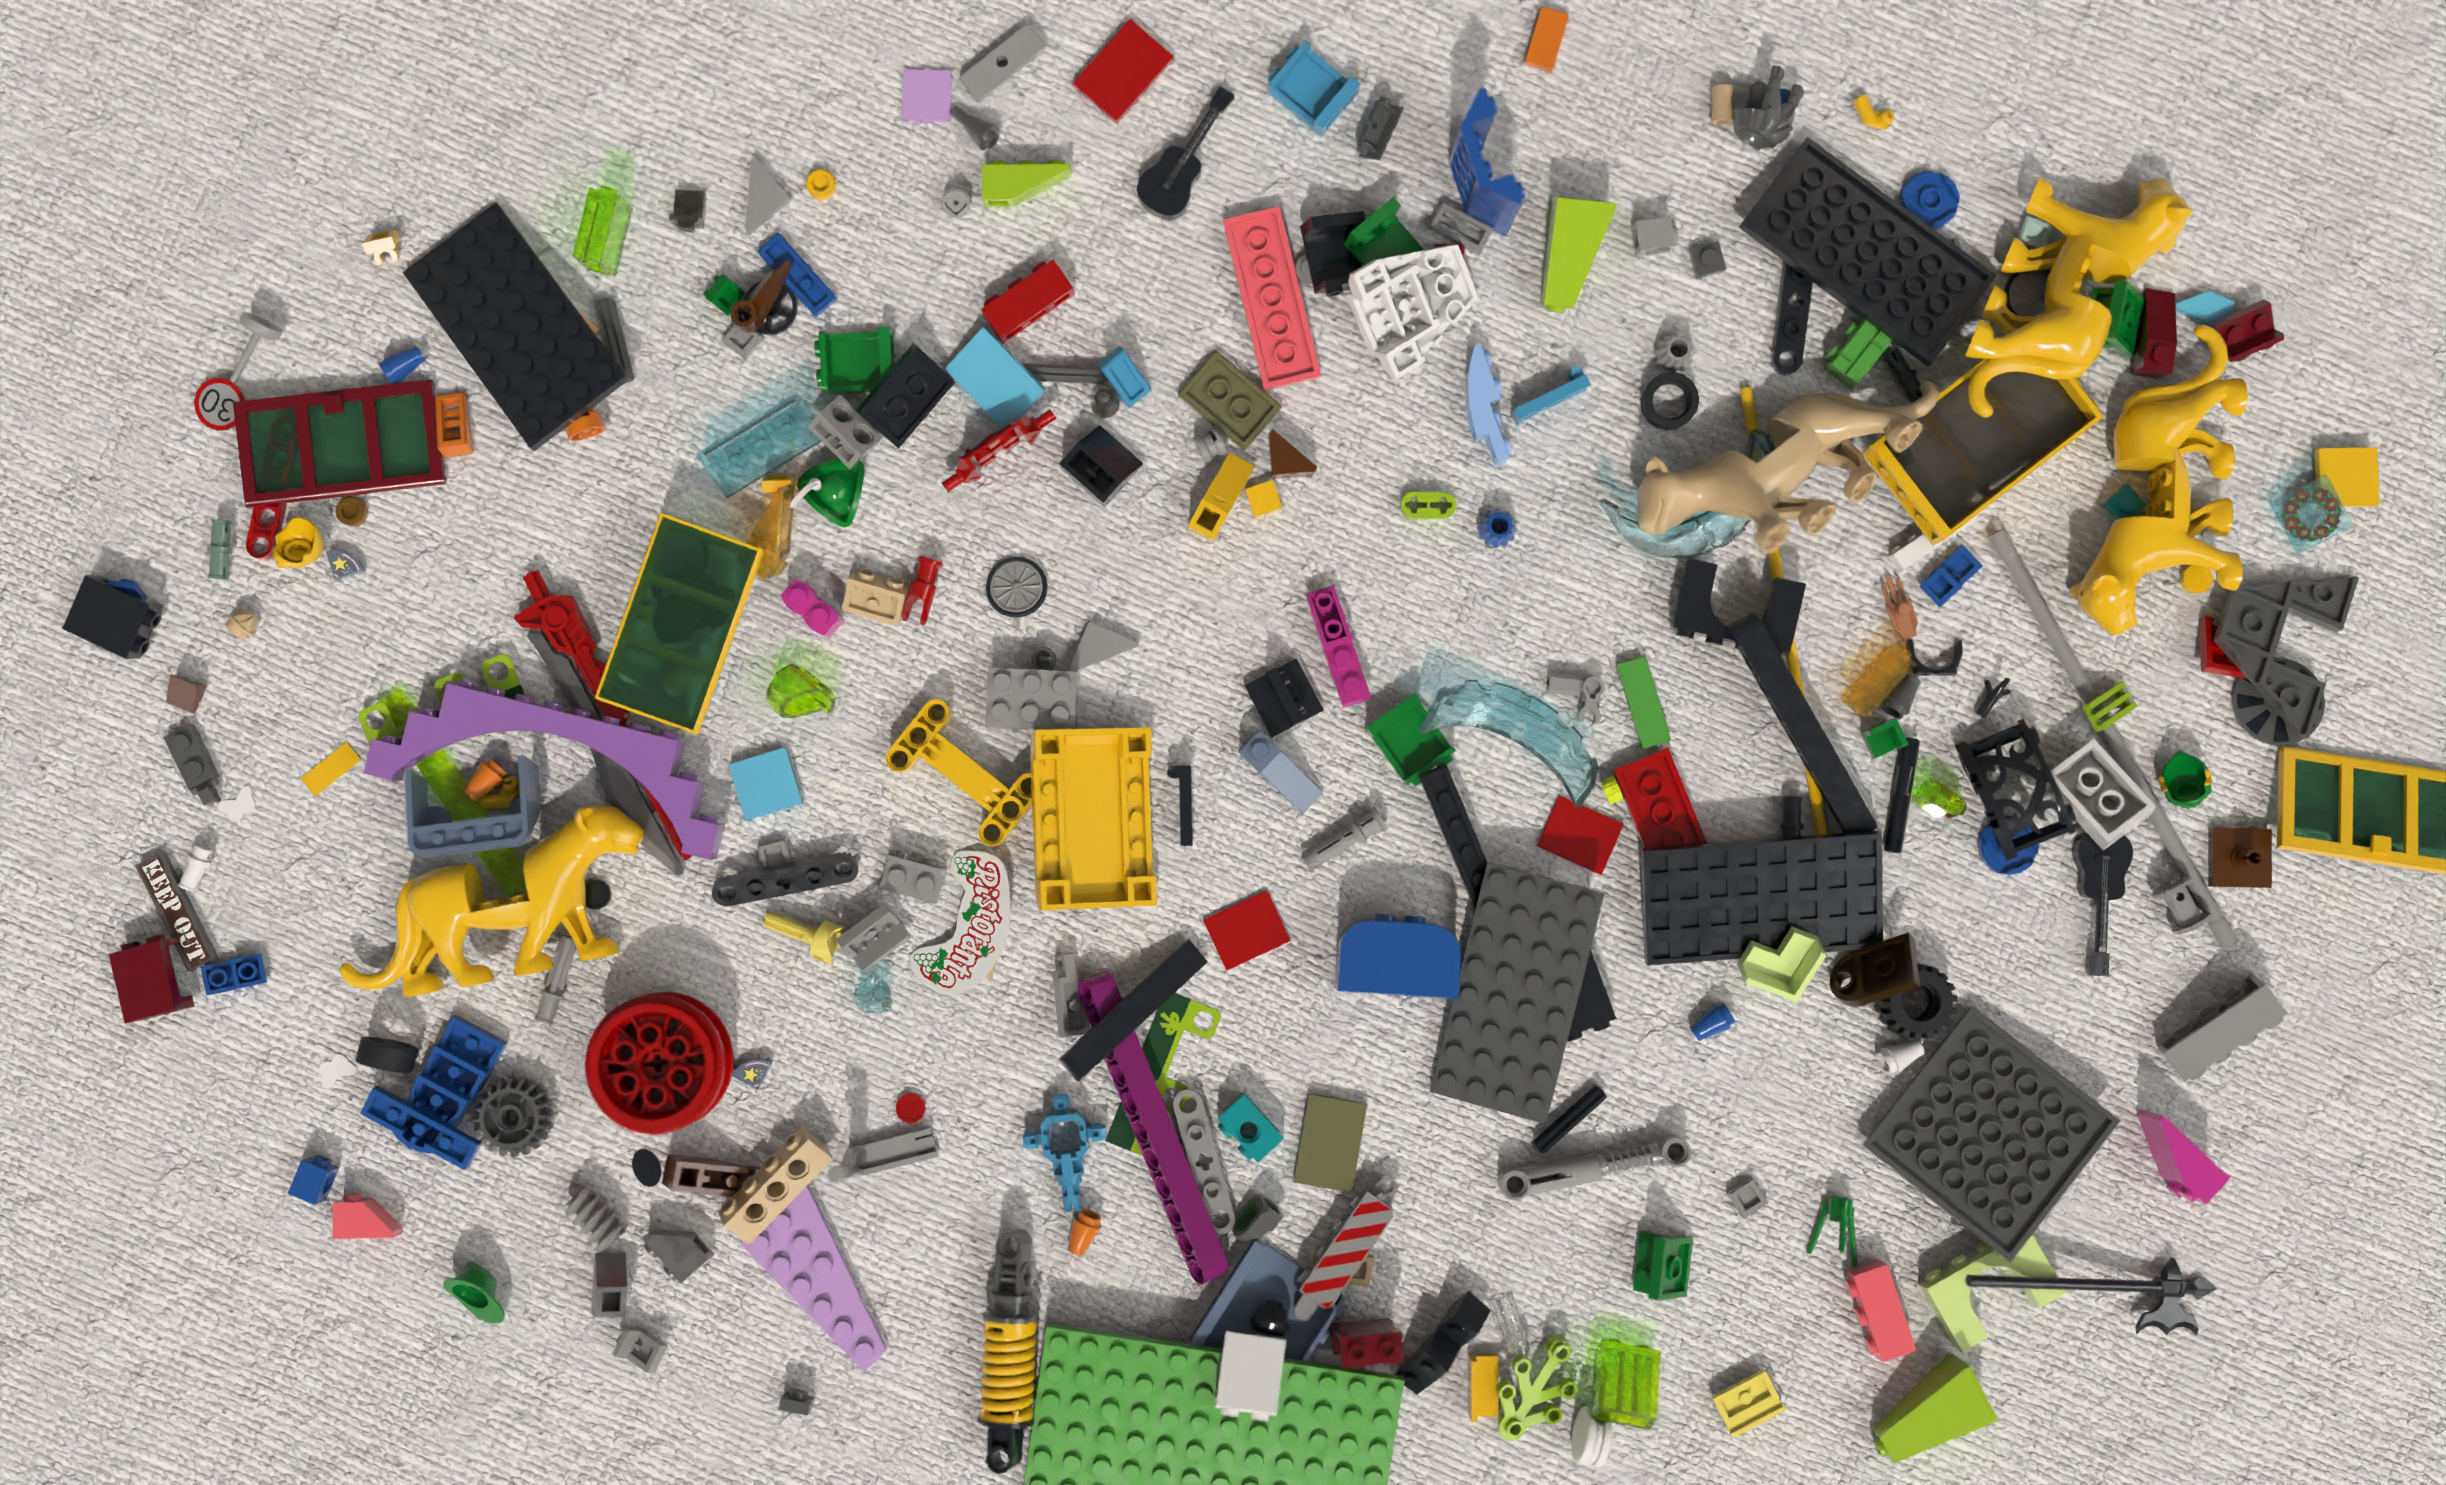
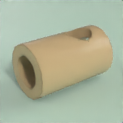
[1711,84,1734,125]

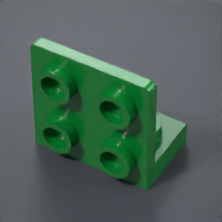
[1344,197,1424,266]

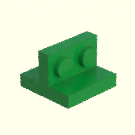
[2091,281,2145,356]
[1633,1230,1693,1301]

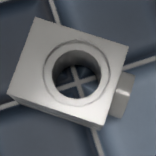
[1631,216,1678,257]

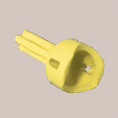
[763,911,847,966]

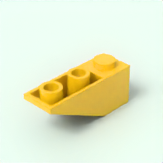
[1188,453,1255,544]

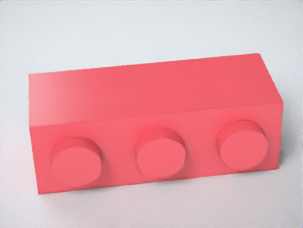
[1845,1260,1916,1362]

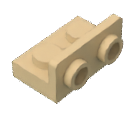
[842,568,910,627]

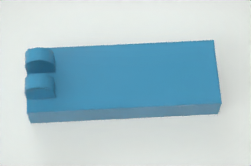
[1511,367,1591,424]

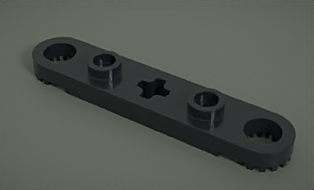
[1771,261,1813,376]
[712,852,859,906]

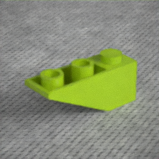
[982,160,1072,207]

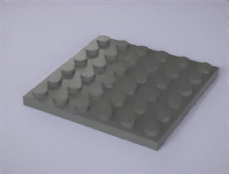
[1862,1006,2121,1262]

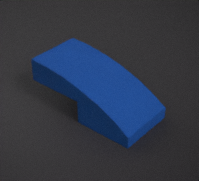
[1919,545,1983,607]

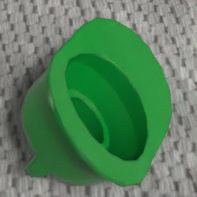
[443,1261,505,1323]

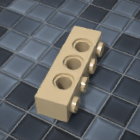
[718,1126,833,1245]

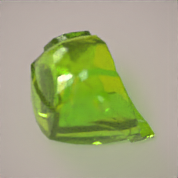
[766,664,836,718]

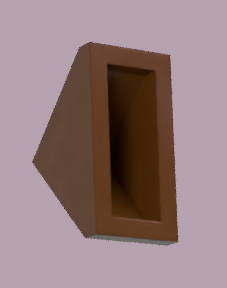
[1268,429,1317,479]

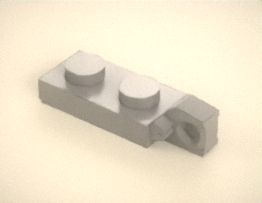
[1053,953,1090,1038]

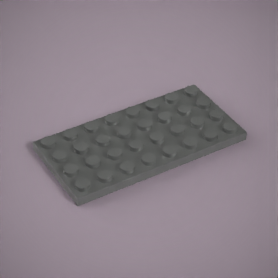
[1430,862,1605,1124]

